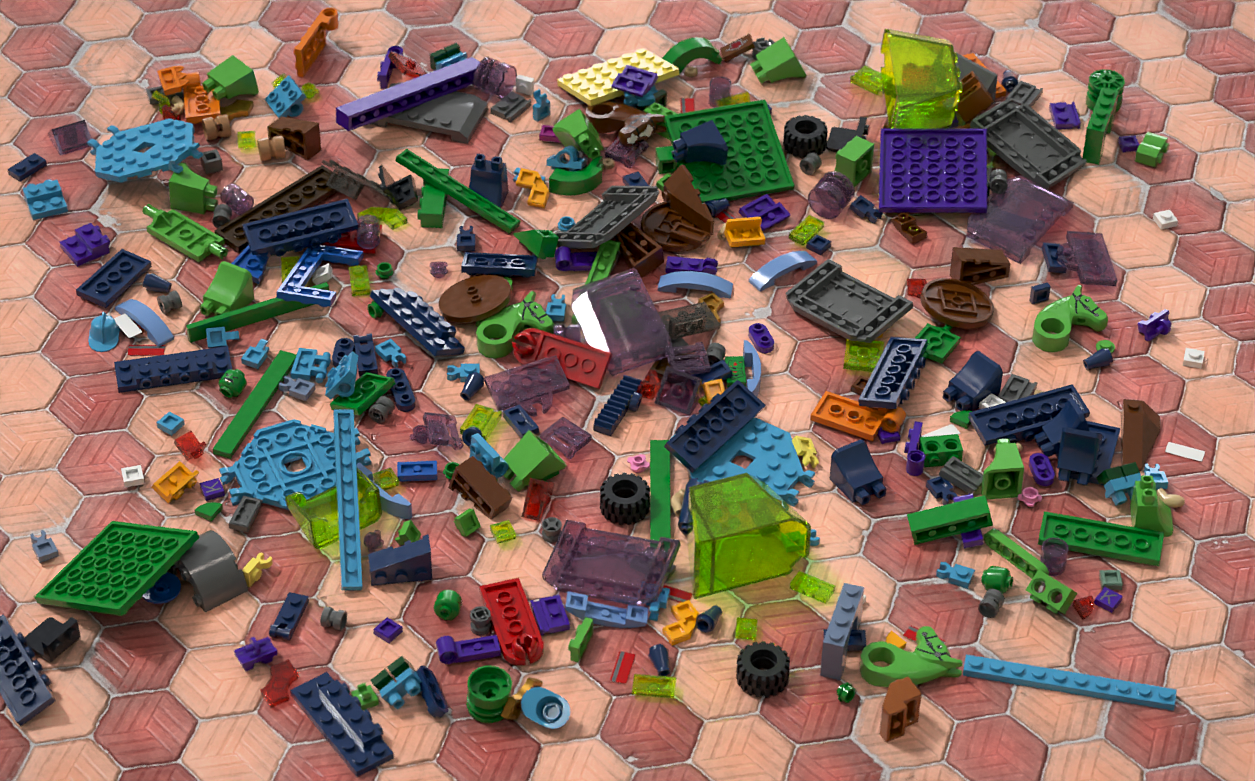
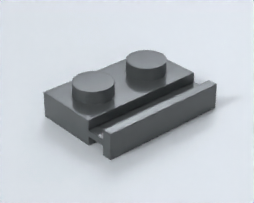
[1006,81,1043,107]
[491,91,531,123]
[998,374,1038,402]
[938,456,983,494]

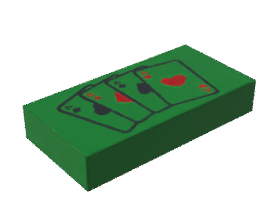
[725,356,746,387]

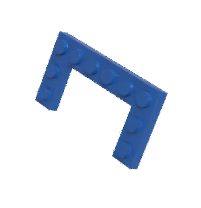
[277,245,363,307]

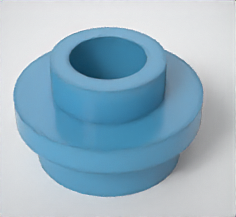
[558,216,576,232]

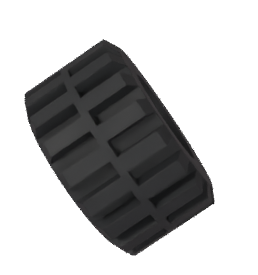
[783,115,828,158]
[600,473,650,525]
[736,641,790,698]

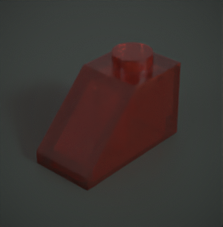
[521,478,555,521]

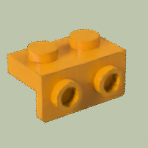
[724,217,766,247]
[151,461,199,504]

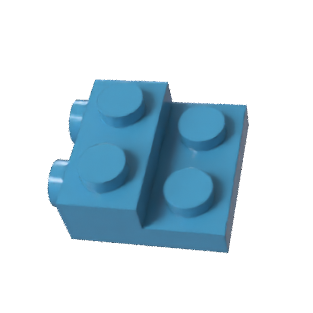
[22,179,68,220]

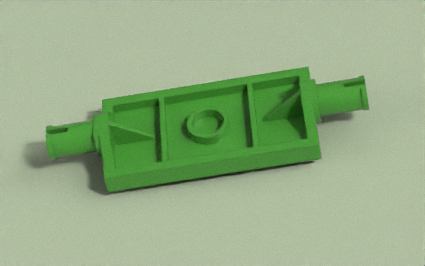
[143,204,228,262]

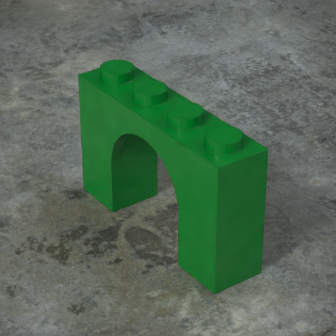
[1082,88,1119,165]

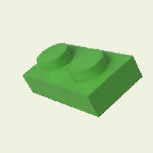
[568,617,593,662]

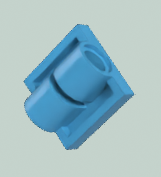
[265,75,306,118]
[546,146,588,171]
[325,351,358,400]
[470,433,508,481]

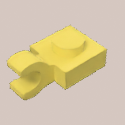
[242,553,273,587]

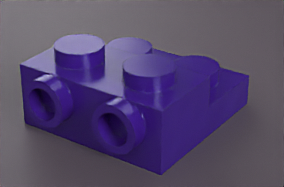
[59,223,110,267]

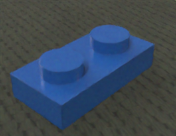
[397,461,437,482]

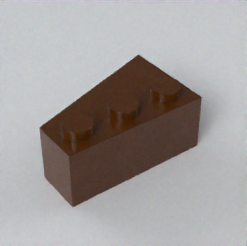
[614,223,664,281]
[950,247,1011,285]

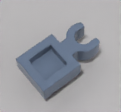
[279,376,315,401]
[30,530,59,563]

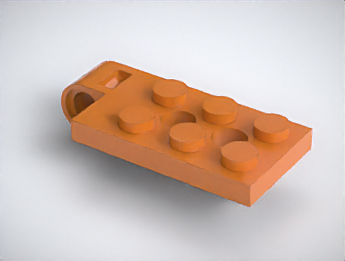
[294,7,339,78]
[183,72,221,124]
[810,391,906,441]

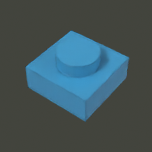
[156,411,185,436]

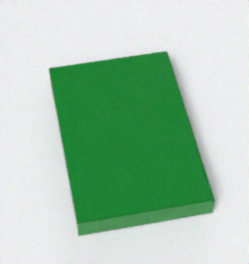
[330,372,396,416]

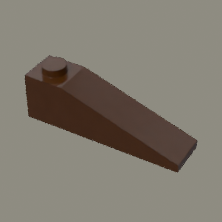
[662,164,714,235]
[1121,399,1160,471]

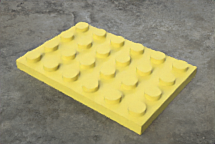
[557,48,679,106]

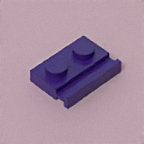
[1049,102,1081,130]
[530,595,570,636]

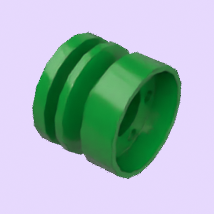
[1086,69,1125,112]
[466,665,512,723]

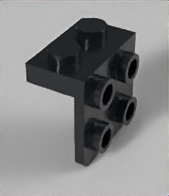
[826,117,870,152]
[378,165,418,210]
[25,617,81,662]

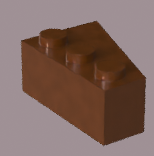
[267,116,321,161]
[448,456,512,519]

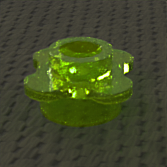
[302,83,319,99]

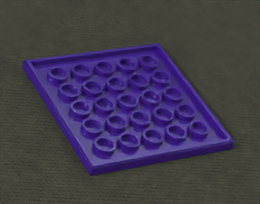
[879,129,987,213]

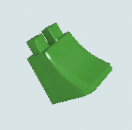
[750,37,807,84]
[202,55,259,100]
[553,109,604,159]
[169,162,218,214]
[200,261,254,316]
[503,430,567,492]
[981,439,1024,499]
[1130,475,1173,537]

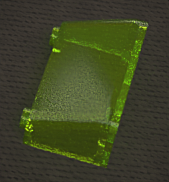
[285,467,382,549]

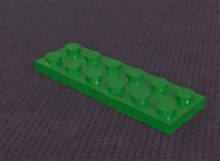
[1038,511,1164,566]

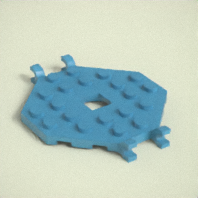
[87,119,203,183]
[671,418,815,508]
[219,419,371,512]

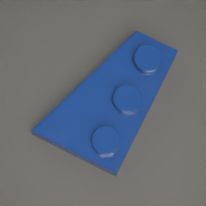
[231,245,270,284]

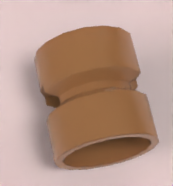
[202,114,231,141]
[257,135,286,161]

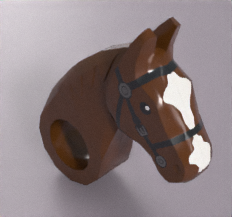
[586,101,667,147]

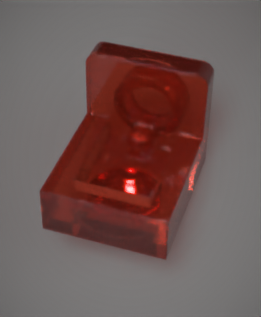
[636,369,661,400]
[174,431,206,461]

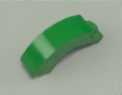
[662,37,723,75]
[549,156,604,196]

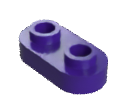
[748,323,774,353]
[1029,453,1055,486]

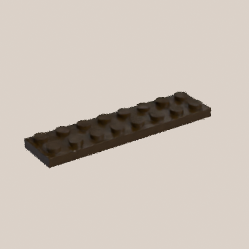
[215,165,347,252]

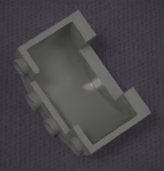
[168,530,248,613]

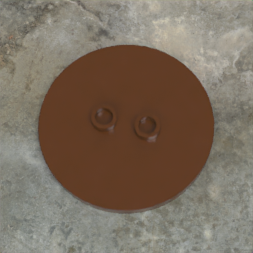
[641,202,711,252]
[438,275,512,323]
[920,278,994,329]

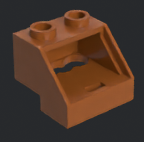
[945,71,993,123]
[879,677,922,742]

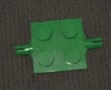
[915,323,961,364]

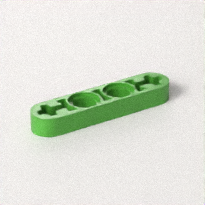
[984,528,1049,579]

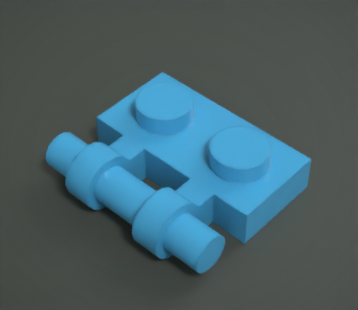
[291,348,331,383]

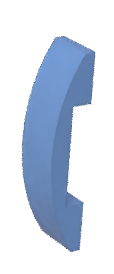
[749,251,817,292]
[658,271,733,299]
[115,299,174,347]
[743,340,761,397]
[357,463,412,520]
[565,591,648,628]

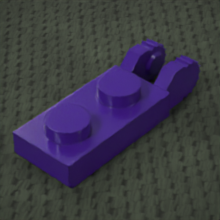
[665,256,718,275]

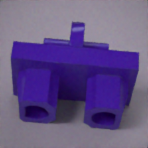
[1138,309,1172,341]
[234,637,278,671]

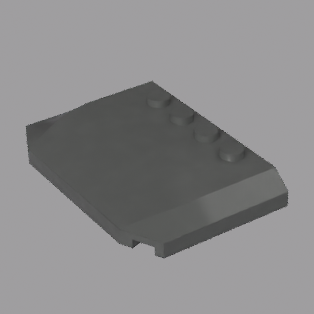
[370,83,488,144]
[970,98,1087,190]
[554,186,660,249]
[786,259,913,343]

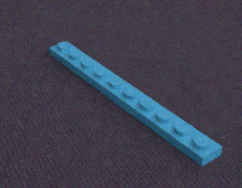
[333,410,362,590]
[963,655,1177,711]

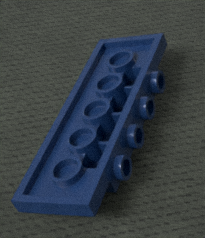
[242,199,359,257]
[370,288,465,356]
[858,337,928,409]
[114,346,232,393]
[664,380,766,473]
[968,384,1090,446]
[0,614,56,726]
[290,672,394,777]

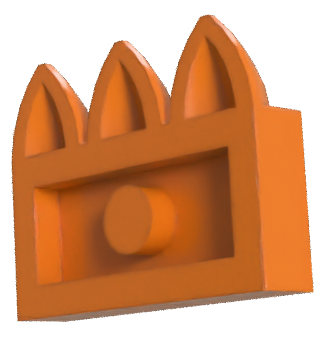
[157,66,189,96]

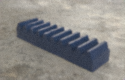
[593,375,643,436]

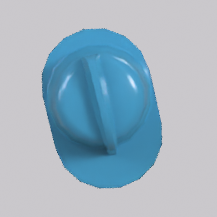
[88,312,120,352]
[521,687,571,729]

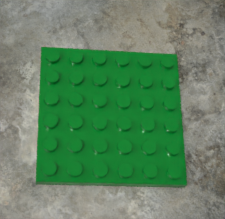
[664,99,795,203]
[34,521,200,616]

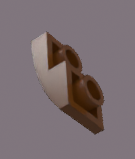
[891,213,927,244]

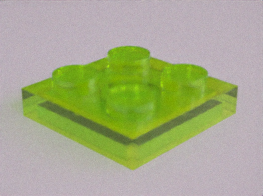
[843,339,884,372]

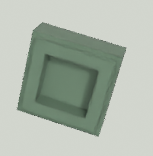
[1099,570,1123,590]

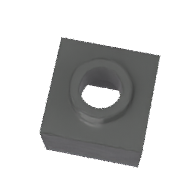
[200,149,223,174]

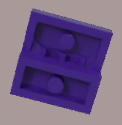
[611,65,658,97]
[739,194,791,231]

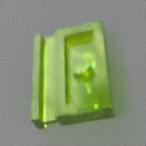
[850,65,892,95]
[460,404,502,441]

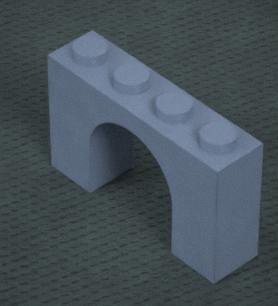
[820,583,864,681]

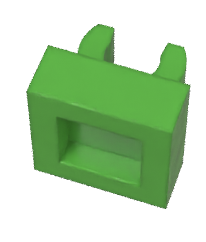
[454,509,481,537]
[395,520,421,545]
[351,683,379,710]

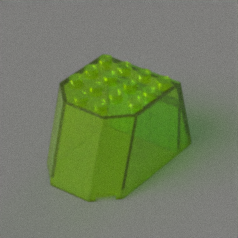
[881,29,962,129]
[687,473,811,599]

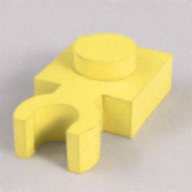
[791,436,819,468]

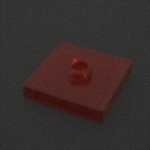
[388,51,427,78]

